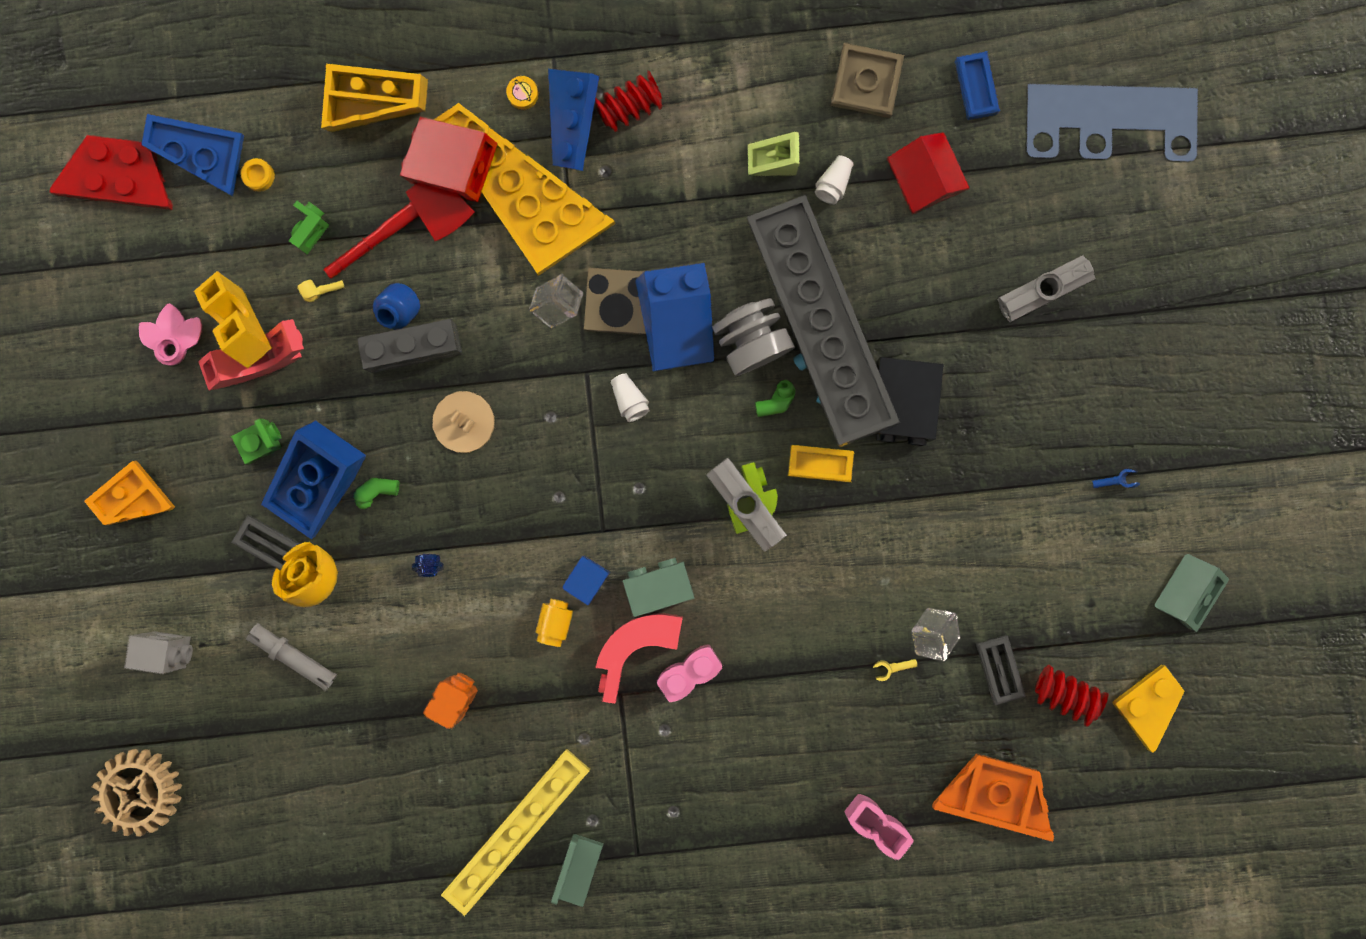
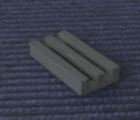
[231,515,300,570]
[975,635,1026,705]

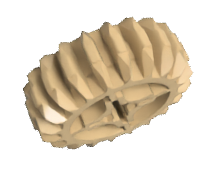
[91,749,182,836]

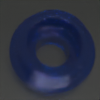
[412,554,444,577]

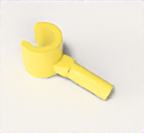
[297,280,345,302]
[873,659,917,681]

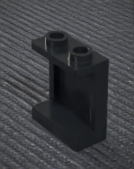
[873,357,944,446]

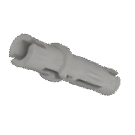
[246,623,337,692]

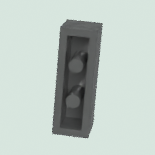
[357,319,462,373]

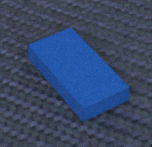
[955,51,1000,120]

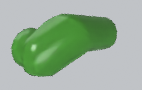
[353,478,399,509]

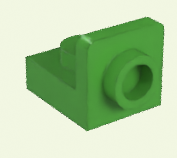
[289,201,329,255]
[231,418,282,465]

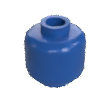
[373,283,420,330]

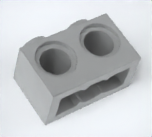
[125,631,193,674]

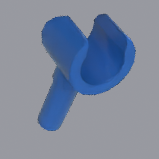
[1092,469,1140,488]

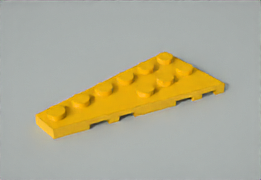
[434,103,615,276]

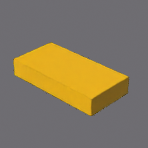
[788,445,854,482]

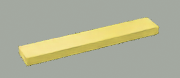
[441,749,590,916]

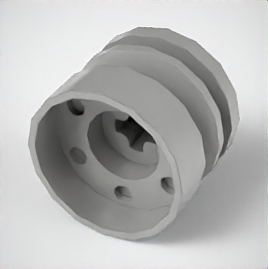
[712,299,795,376]

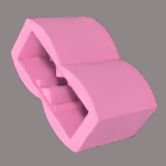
[657,645,723,702]
[844,794,914,860]

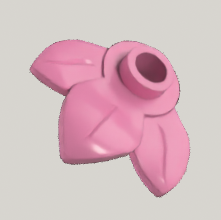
[139,304,202,366]

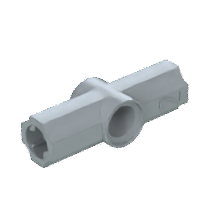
[997,255,1096,322]
[706,458,786,552]

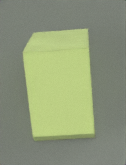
[748,132,799,176]

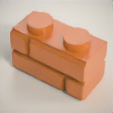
[423,673,478,729]

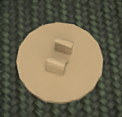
[433,391,494,453]

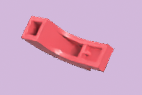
[198,319,304,391]
[596,613,683,704]

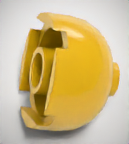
[272,542,338,607]

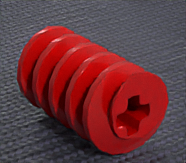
[594,71,663,132]
[1035,665,1109,727]

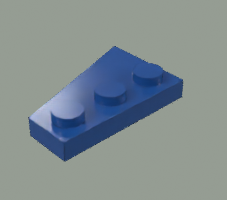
[548,69,599,171]
[141,114,244,196]

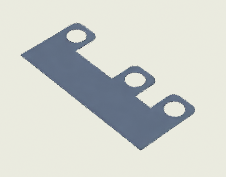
[1027,84,1198,161]

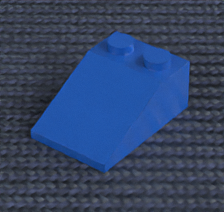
[635,263,714,372]
[261,421,366,539]

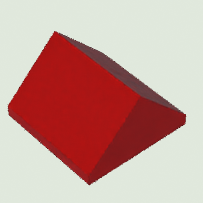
[887,132,969,215]

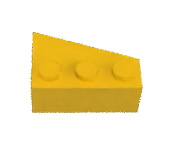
[321,64,428,132]

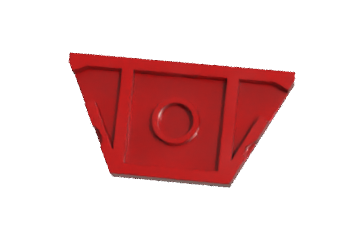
[50,135,173,210]

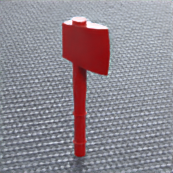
[323,183,474,279]

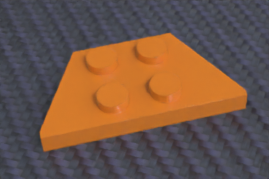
[932,753,1054,842]

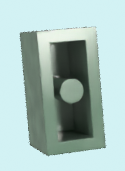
[623,557,695,617]

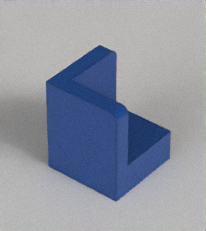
[563,555,611,605]

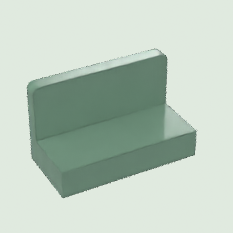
[1155,554,1229,632]
[551,834,604,907]

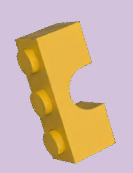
[194,271,272,368]

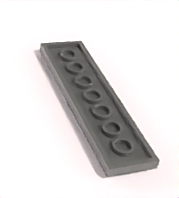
[747,195,900,447]

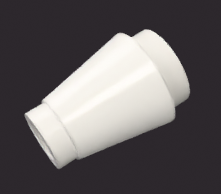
[815,156,853,204]
[610,373,650,422]

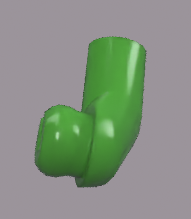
[755,380,795,417]

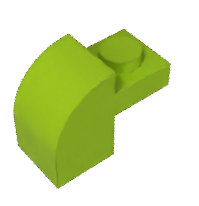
[727,462,777,534]

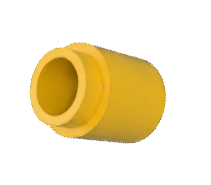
[535,598,573,647]

